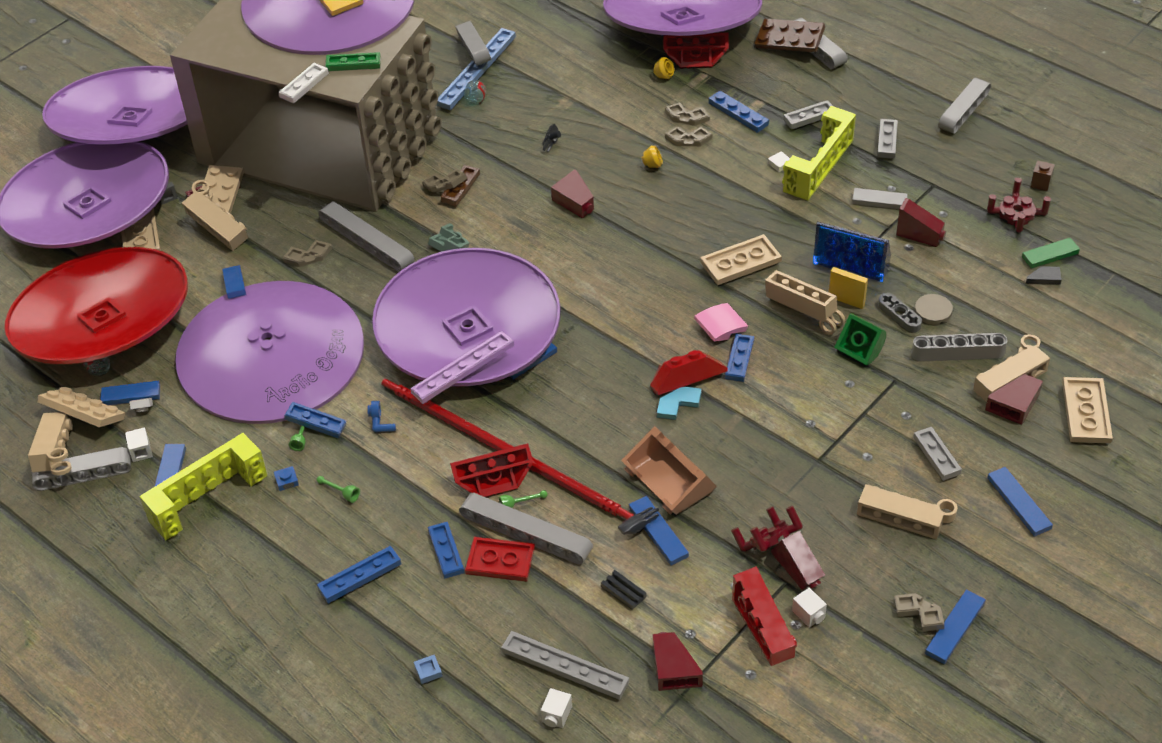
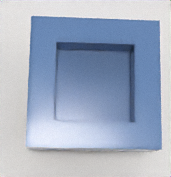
[414,655,442,684]

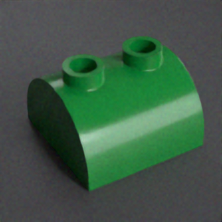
[834,313,886,365]

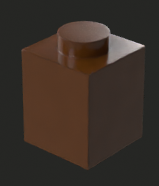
[1030,160,1055,191]

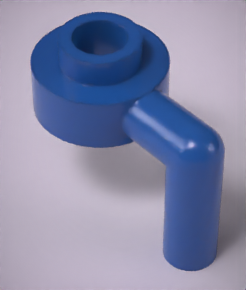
[368,401,396,432]

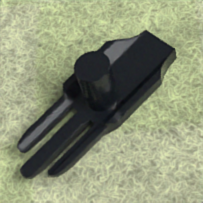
[542,123,561,152]
[618,507,659,535]

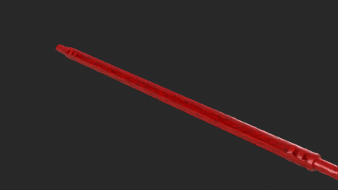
[381,378,634,519]

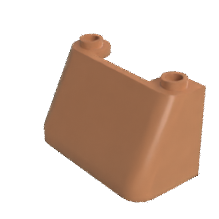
[621,426,717,515]

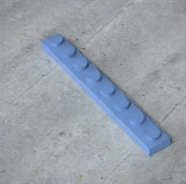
[436,28,516,110]

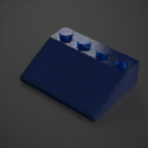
[813,221,891,282]

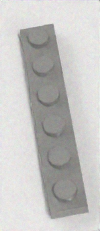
[501,631,629,700]

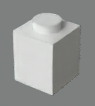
[125,428,153,462]
[792,588,827,628]
[541,688,572,728]

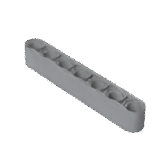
[318,202,414,272]
[459,493,593,564]

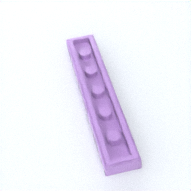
[410,331,514,404]

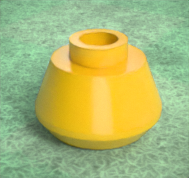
[653,57,674,79]
[642,145,663,168]

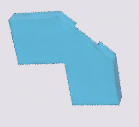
[657,387,701,420]

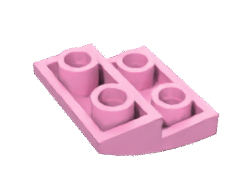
[694,303,748,341]

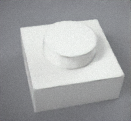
[130,398,153,412]

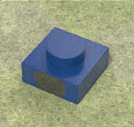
[274,466,299,491]

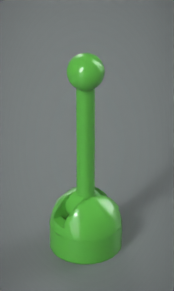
[289,425,306,451]
[317,476,360,503]
[499,490,548,508]

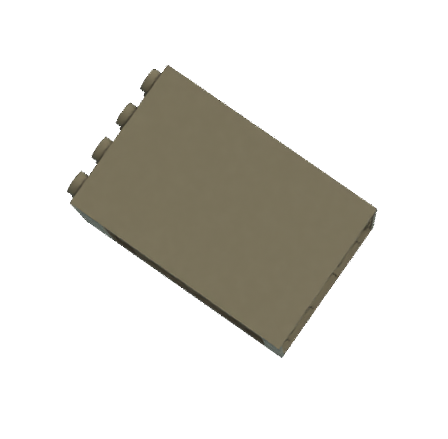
[170,0,441,212]

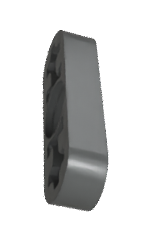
[878,293,922,333]

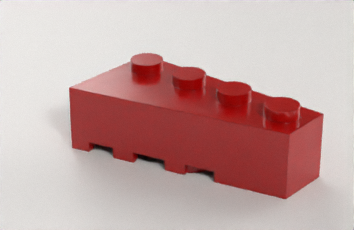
[732,566,797,666]

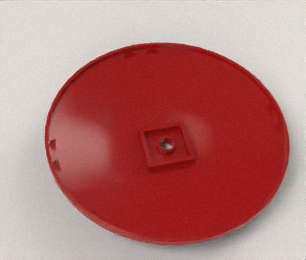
[5,247,188,364]

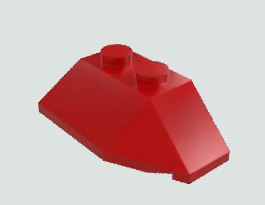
[663,33,729,68]
[650,350,728,395]
[450,443,533,497]

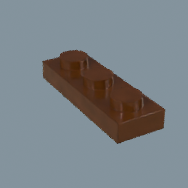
[441,165,480,206]

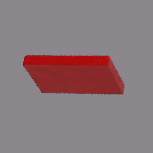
[465,537,535,582]

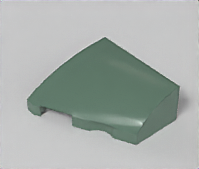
[428,223,469,252]

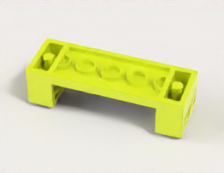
[782,106,856,201]
[140,433,267,541]

